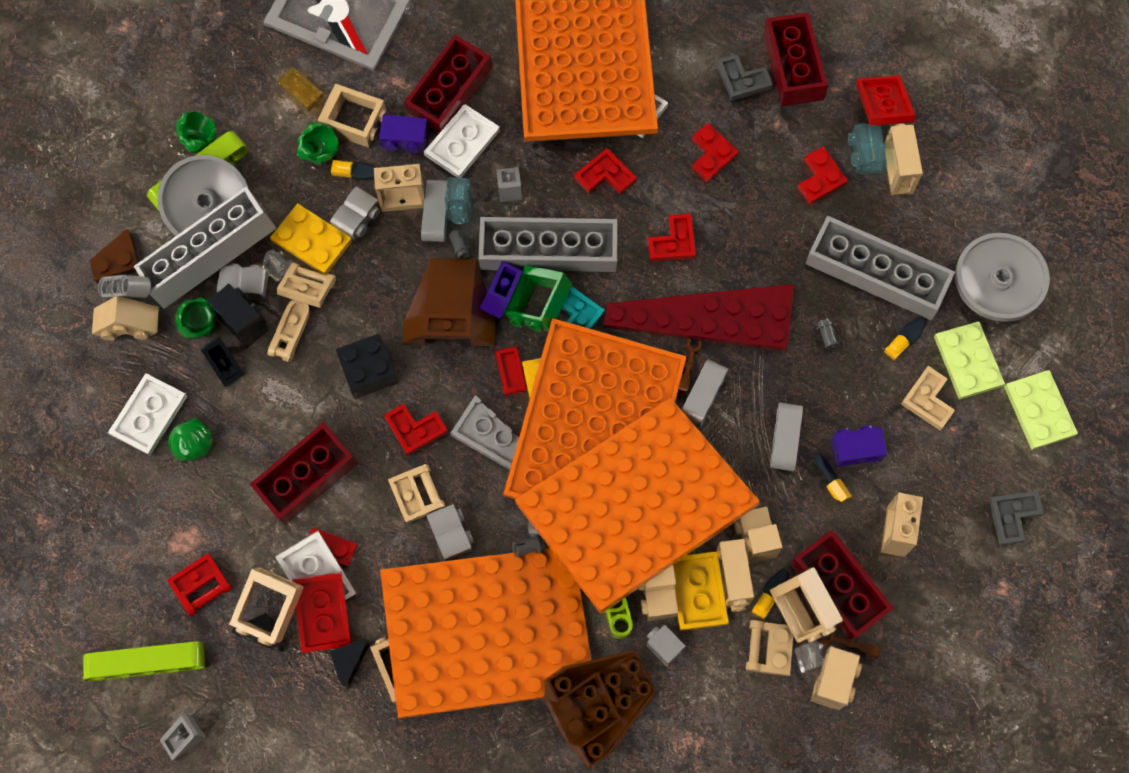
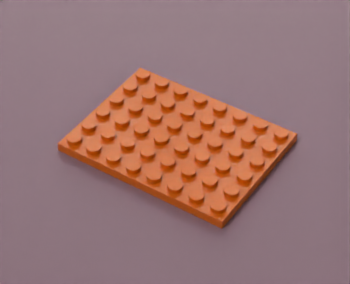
[515,0,658,142]
[503,318,687,499]
[515,398,760,614]
[380,548,591,719]

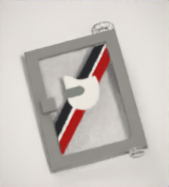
[264,0,414,71]

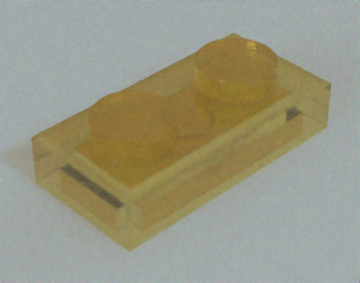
[277,67,324,111]

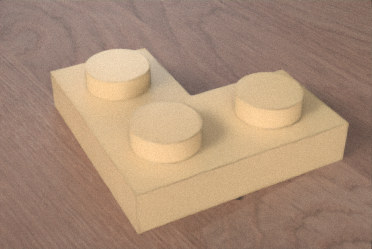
[901,366,955,431]

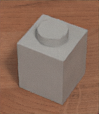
[646,625,685,666]

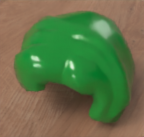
[176,111,217,153]
[297,122,339,164]
[175,297,216,339]
[168,418,213,462]

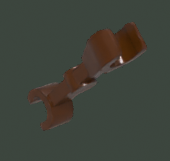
[678,338,702,395]
[818,632,881,659]

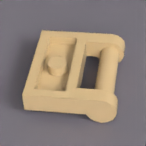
[277,263,336,308]
[388,464,446,524]
[745,620,793,676]

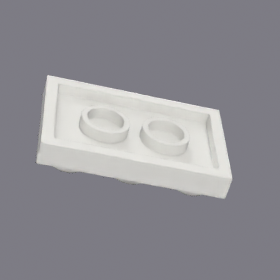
[424,104,500,179]
[108,373,187,456]
[276,531,356,600]

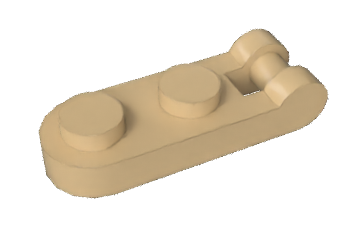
[267,300,311,363]

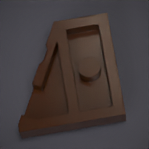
[89,229,139,284]

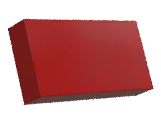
[495,346,528,396]

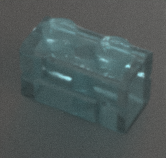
[848,123,887,174]
[445,177,473,224]

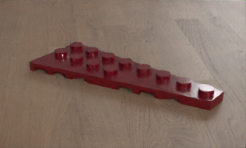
[604,284,794,351]

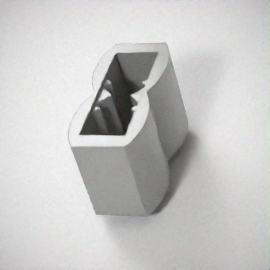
[330,187,381,241]
[217,263,269,301]
[426,504,474,561]

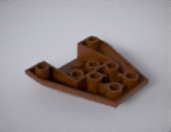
[403,258,496,346]
[544,649,656,768]

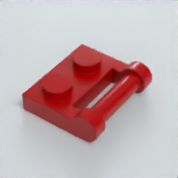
[167,553,233,617]

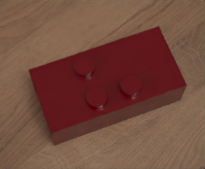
[763,12,828,106]
[404,35,493,133]
[249,422,359,525]
[789,529,894,640]

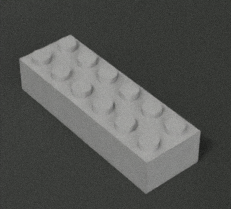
[134,186,277,309]
[805,215,955,320]
[479,217,617,272]

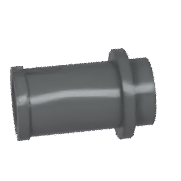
[449,230,472,259]
[817,318,840,349]
[512,535,545,557]

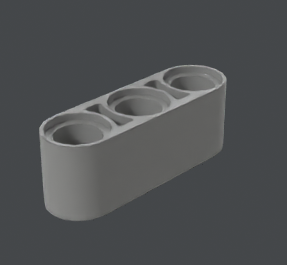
[421,180,450,242]
[98,275,151,299]
[682,359,729,427]
[770,402,803,472]

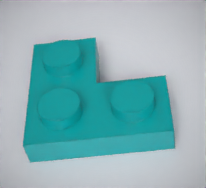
[562,287,605,329]

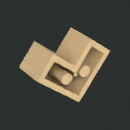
[92,296,159,341]
[734,507,782,564]
[639,565,678,621]
[810,647,862,710]

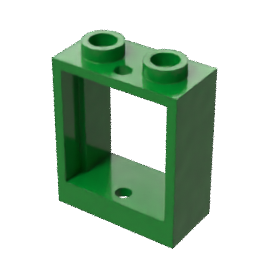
[504,265,573,332]

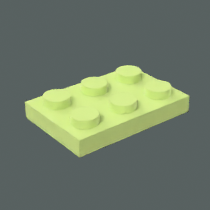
[934,321,1005,400]
[1004,370,1078,450]

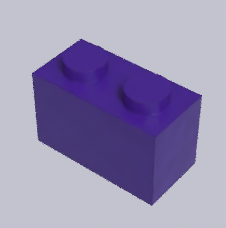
[379,114,429,154]
[479,261,523,318]
[831,425,887,467]

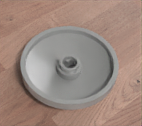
[158,155,249,236]
[955,233,1050,322]

